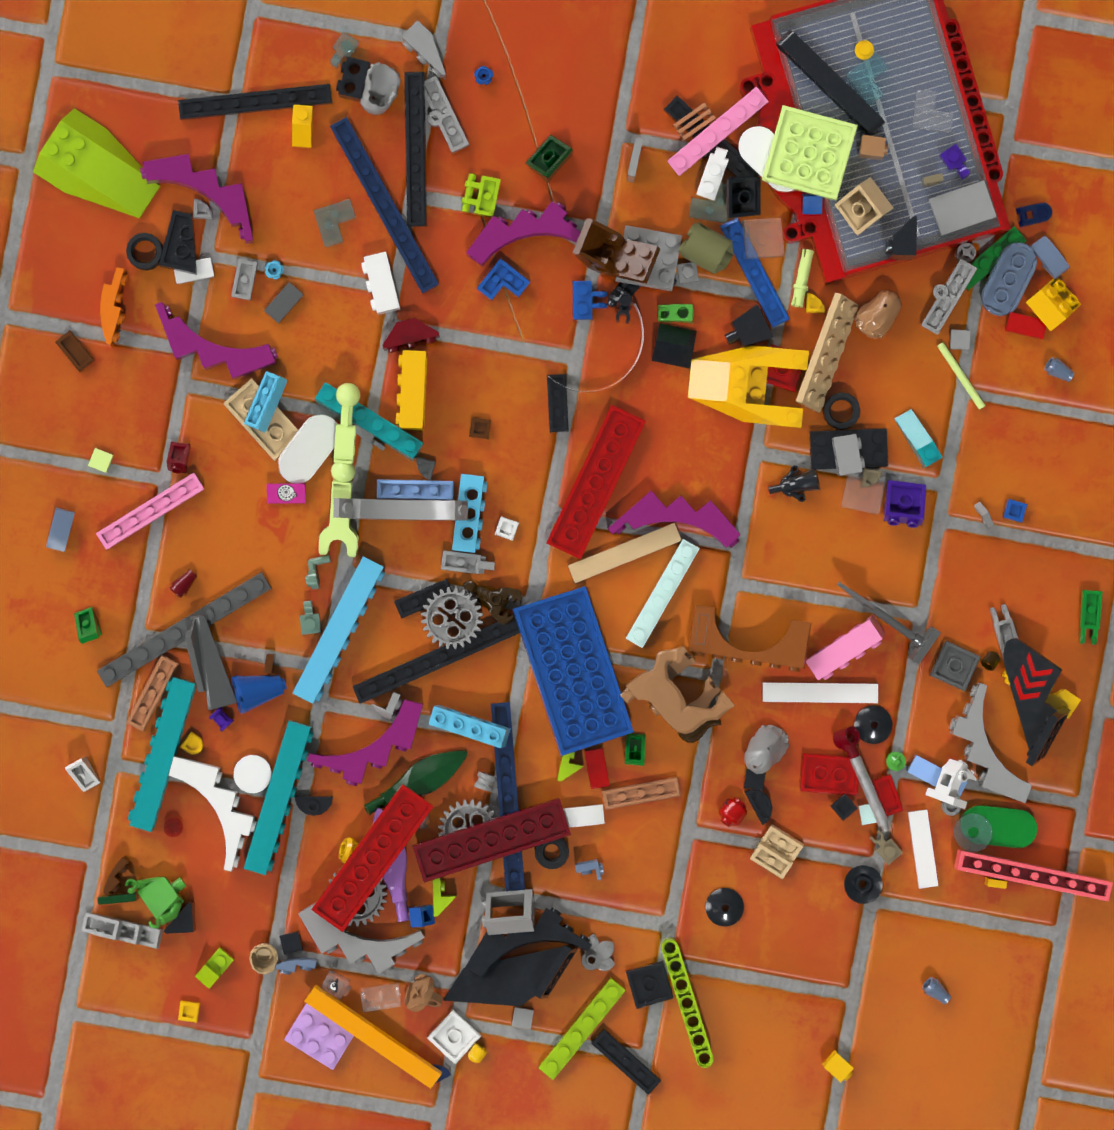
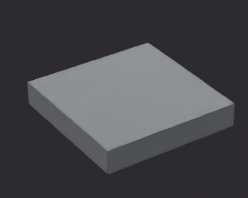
[627,138,643,183]

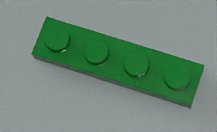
[966,227,1027,291]

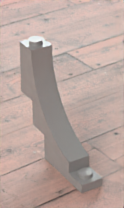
[333,498,468,521]

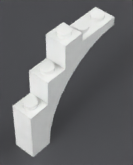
[169,756,257,871]

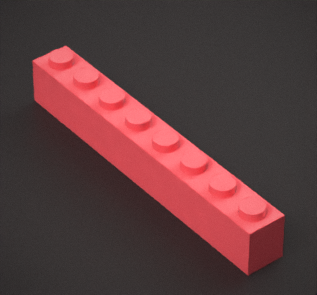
[954,849,1113,901]

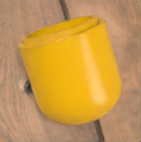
[468,1043,488,1063]

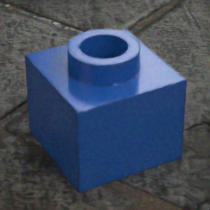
[409,905,435,927]

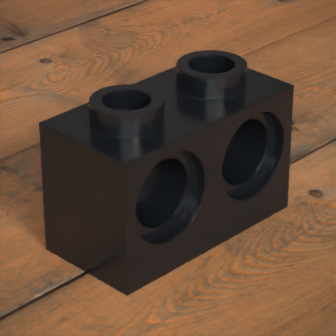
[336,57,371,102]

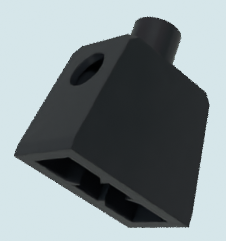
[724,304,773,347]

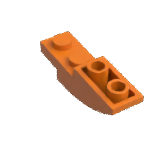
[100,267,128,347]

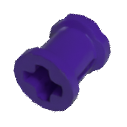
[209,707,234,732]

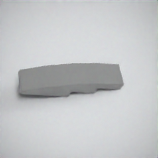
[81,912,163,949]

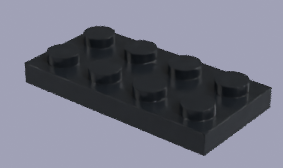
[810,428,888,470]

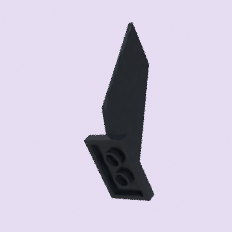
[443,945,578,1006]

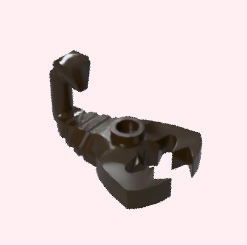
[463,580,522,626]

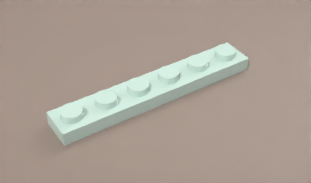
[626,539,700,648]

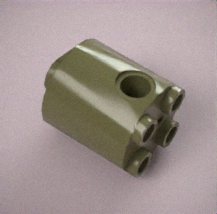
[678,223,734,274]

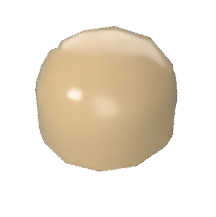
[249,943,279,974]

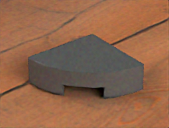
[417,457,436,480]

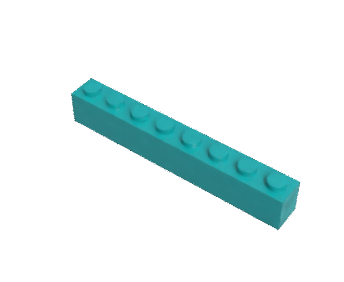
[128,677,196,832]
[243,720,314,875]

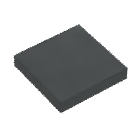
[930,641,981,691]

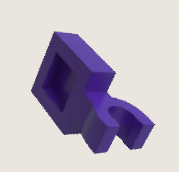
[939,144,970,180]

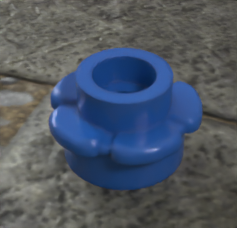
[474,66,493,85]

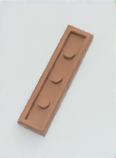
[126,655,179,732]
[602,777,681,810]

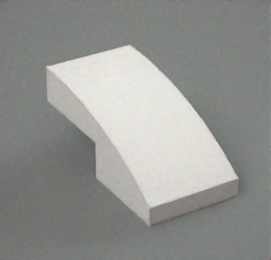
[563,804,605,827]

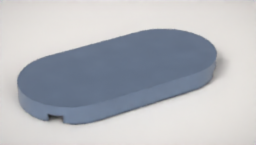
[981,243,1037,316]

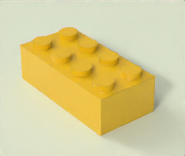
[396,350,428,431]

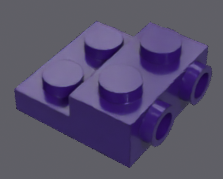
[883,480,926,528]

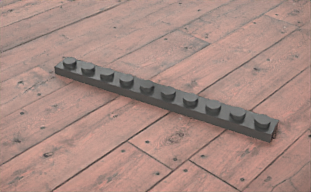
[97,572,272,687]

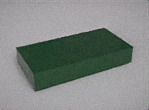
[97,892,139,905]

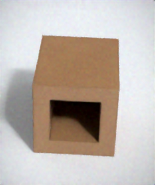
[858,135,888,160]

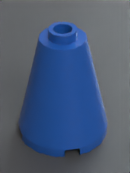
[231,675,286,714]

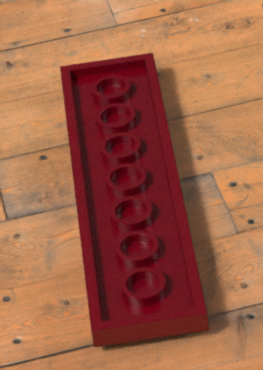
[412,797,571,883]

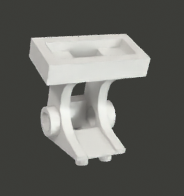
[925,759,977,809]

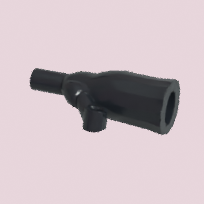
[768,465,821,502]

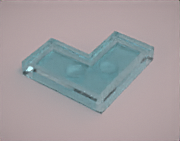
[845,53,888,105]
[689,183,727,223]
[313,199,356,248]

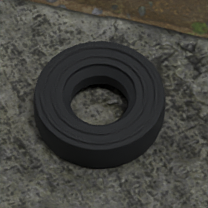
[535,838,569,869]

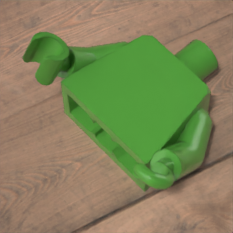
[125,877,187,929]

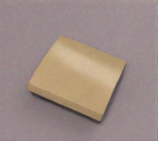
[750,824,804,879]

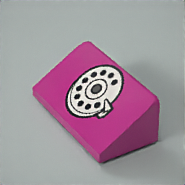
[267,484,306,504]

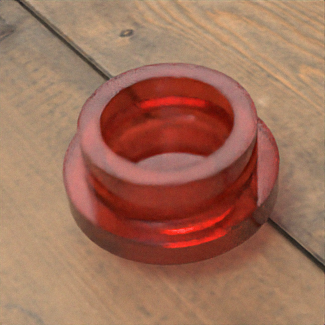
[164,818,183,837]

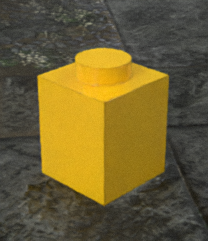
[822,1050,854,1082]

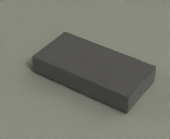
[264,282,304,324]

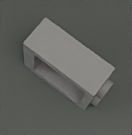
[482,889,535,935]

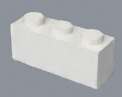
[361,252,401,315]

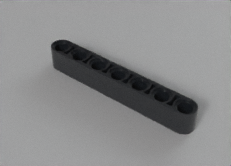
[776,30,885,136]

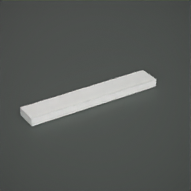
[762,682,878,703]

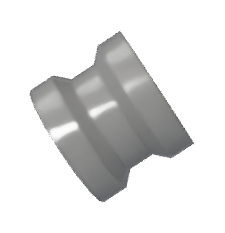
[955,243,976,263]
[474,771,496,792]

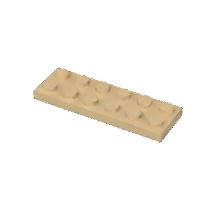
[796,293,859,413]

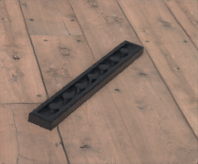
[405,72,427,227]
[178,84,333,120]

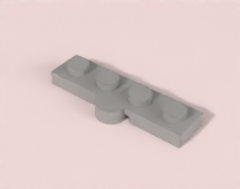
[425,76,469,154]
[921,259,978,335]

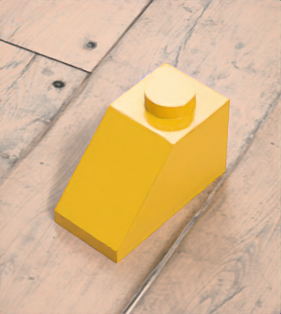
[292,105,315,148]

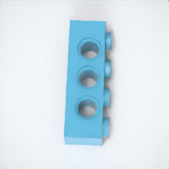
[452,474,488,553]
[429,705,511,748]

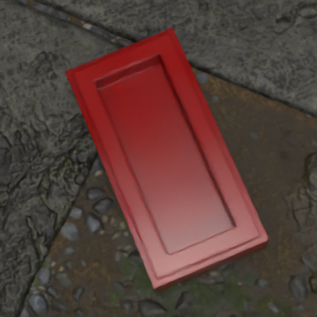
[1005,312,1046,340]
[584,748,610,789]
[872,774,904,816]

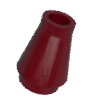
[170,569,197,598]

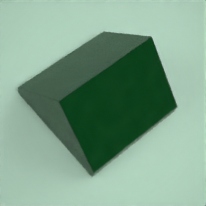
[526,135,573,183]

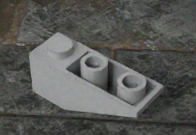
[402,20,446,80]

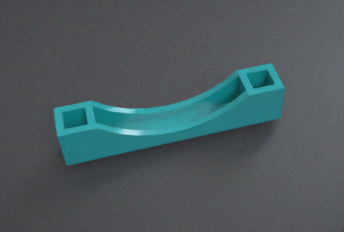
[315,382,423,462]

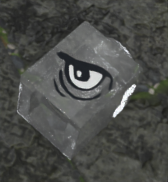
[321,969,352,999]

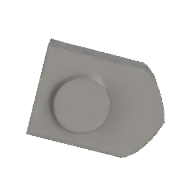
[372,692,403,720]

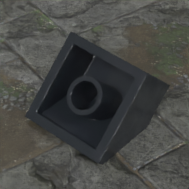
[885,216,917,260]

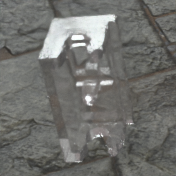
[360,983,402,1012]

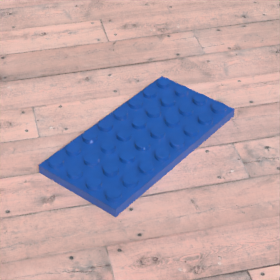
[513,586,634,756]

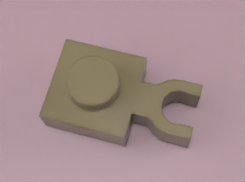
[869,830,903,865]

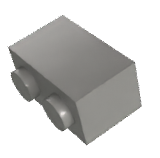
[831,434,865,476]

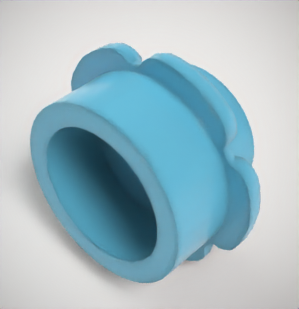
[265,260,284,279]

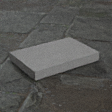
[928,180,996,236]

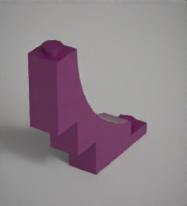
[140,154,253,244]
[155,302,278,380]
[608,491,740,548]

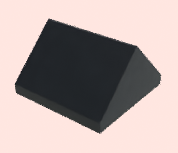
[727,176,761,218]
[652,323,697,369]

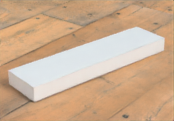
[908,809,938,889]

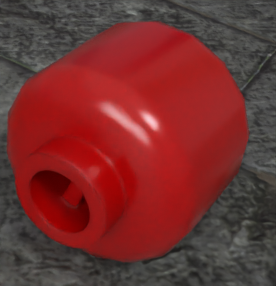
[719,797,747,827]

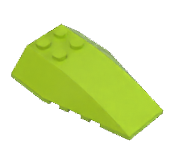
[33,108,161,218]

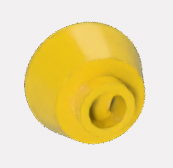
[339,837,359,863]

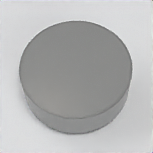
[941,801,961,816]

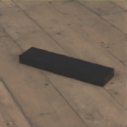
[591,1029,661,1095]

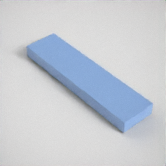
[377,479,454,500]

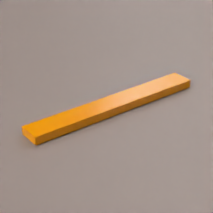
[304,985,442,1089]

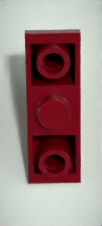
[382,318,440,353]

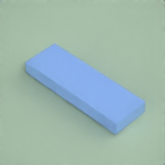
[907,755,967,797]

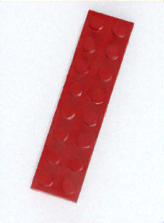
[546,405,646,560]
[311,783,434,932]

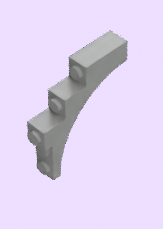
[949,682,1032,803]
[298,903,425,974]

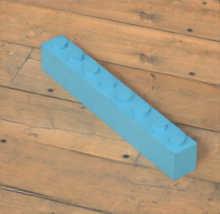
[293,556,386,704]

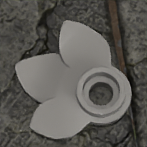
[581,934,615,971]

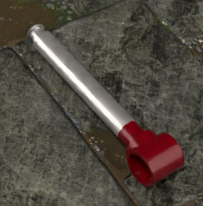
[833,726,892,833]

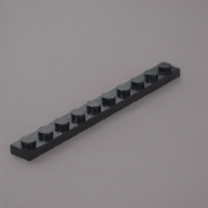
[352,615,520,704]

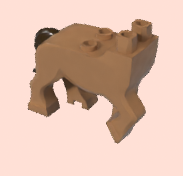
[620,646,735,743]

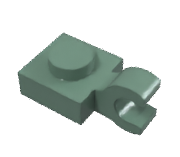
[300,601,321,635]

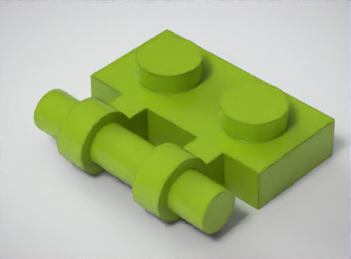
[461,174,501,217]

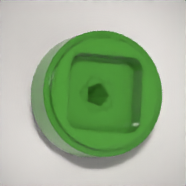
[886,752,906,771]

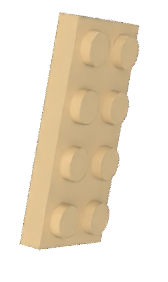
[223,378,298,461]

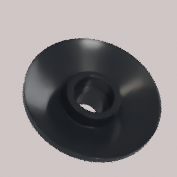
[854,706,893,744]
[844,865,883,904]
[706,888,744,927]

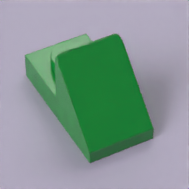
[74,607,102,644]

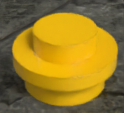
[854,40,874,60]

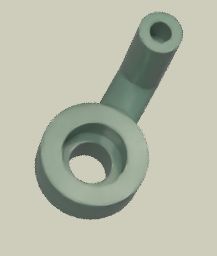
[305,555,331,590]

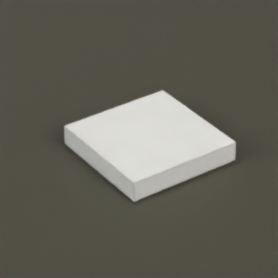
[427,1009,481,1064]

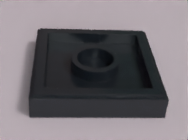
[626,960,673,1009]

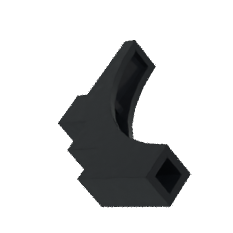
[465,907,592,979]

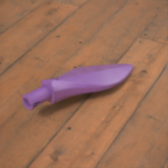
[373,809,410,922]

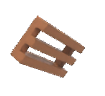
[673,103,716,141]

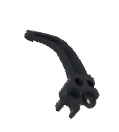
[607,278,677,324]

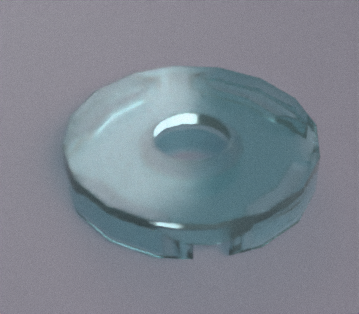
[953,813,993,852]

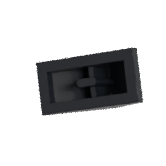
[164,900,196,934]

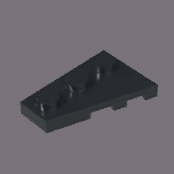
[159,210,197,275]

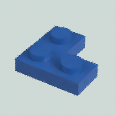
[477,258,530,301]

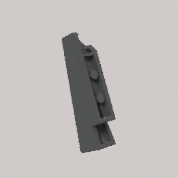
[185,615,237,710]

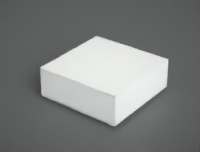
[495,516,519,541]

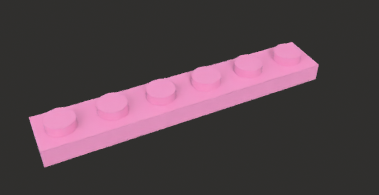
[667,87,769,176]
[96,473,205,550]

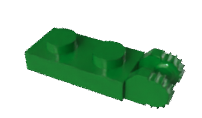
[1079,590,1103,645]

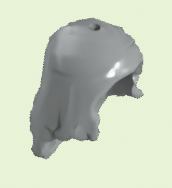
[360,62,401,115]
[744,725,789,774]

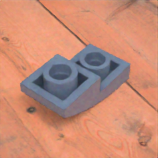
[1030,236,1070,279]
[46,507,75,552]
[276,957,318,975]

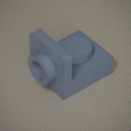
[575,859,604,880]

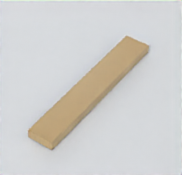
[568,523,682,583]

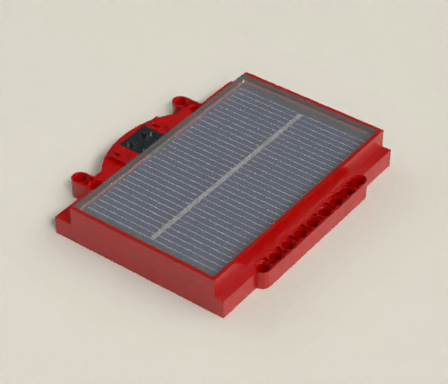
[739,0,1011,285]

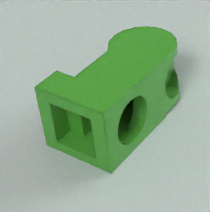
[658,304,694,324]

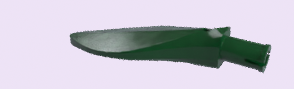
[364,751,467,815]

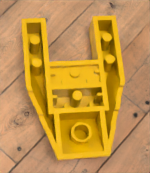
[688,346,809,428]

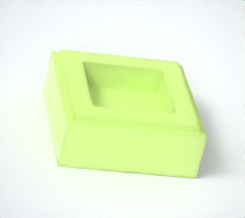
[88,448,114,473]

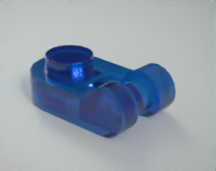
[1016,203,1052,228]

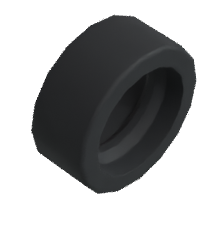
[126,233,163,271]
[823,392,860,430]

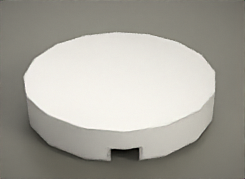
[233,755,272,793]

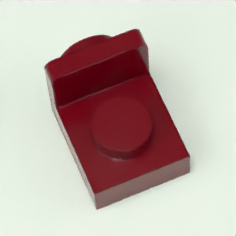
[166,442,190,474]

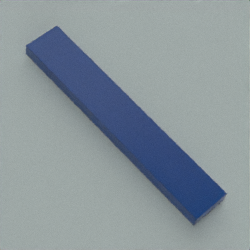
[720,218,790,328]

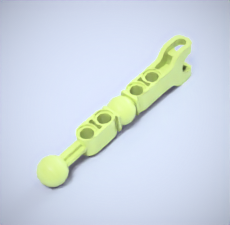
[319,383,360,557]

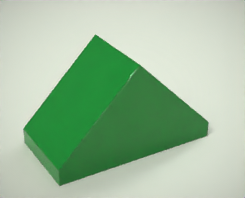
[624,734,646,766]

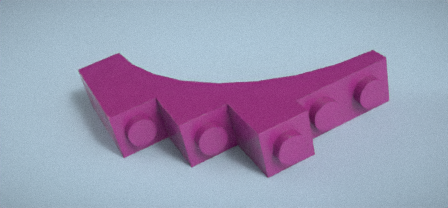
[466,202,581,266]
[307,699,423,786]

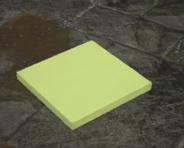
[762,105,858,201]

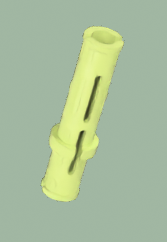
[791,249,814,308]

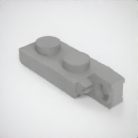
[441,551,495,574]

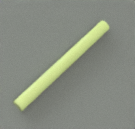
[937,342,986,410]

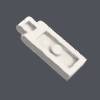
[696,147,729,201]

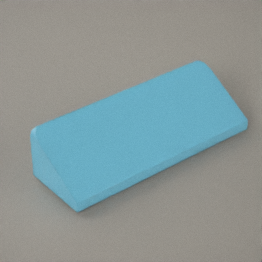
[244,371,288,433]

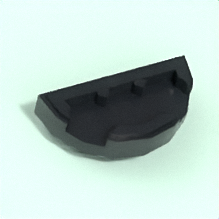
[744,789,773,825]
[295,796,333,816]

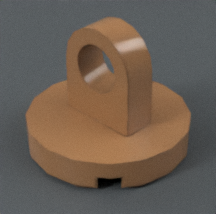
[404,974,443,1012]

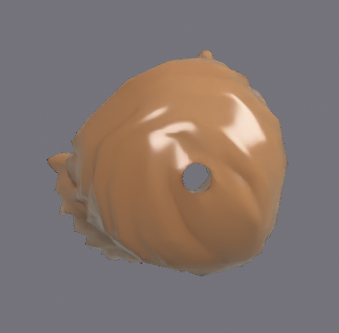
[854,290,902,339]

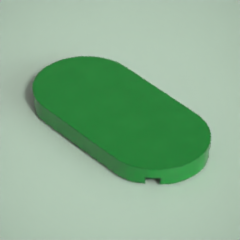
[960,805,1037,848]

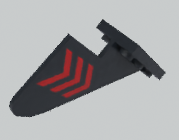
[1003,638,1070,766]

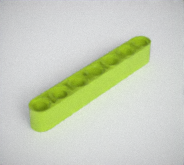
[661,938,713,1068]

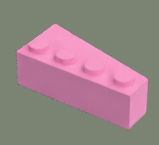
[806,615,886,680]

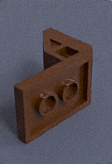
[573,218,660,284]

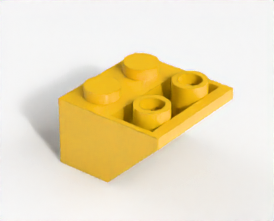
[1026,277,1081,331]

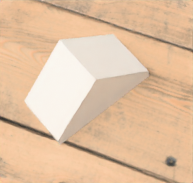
[65,757,100,792]

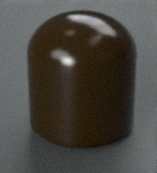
[981,651,1000,671]

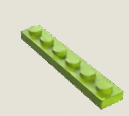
[538,978,626,1080]

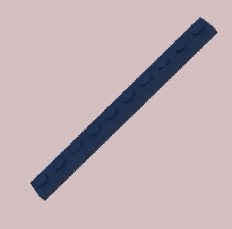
[330,117,439,294]
[491,702,525,891]

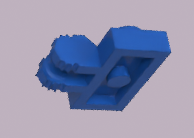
[573,281,607,320]

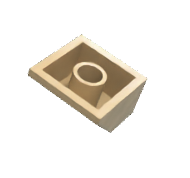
[835,177,893,236]

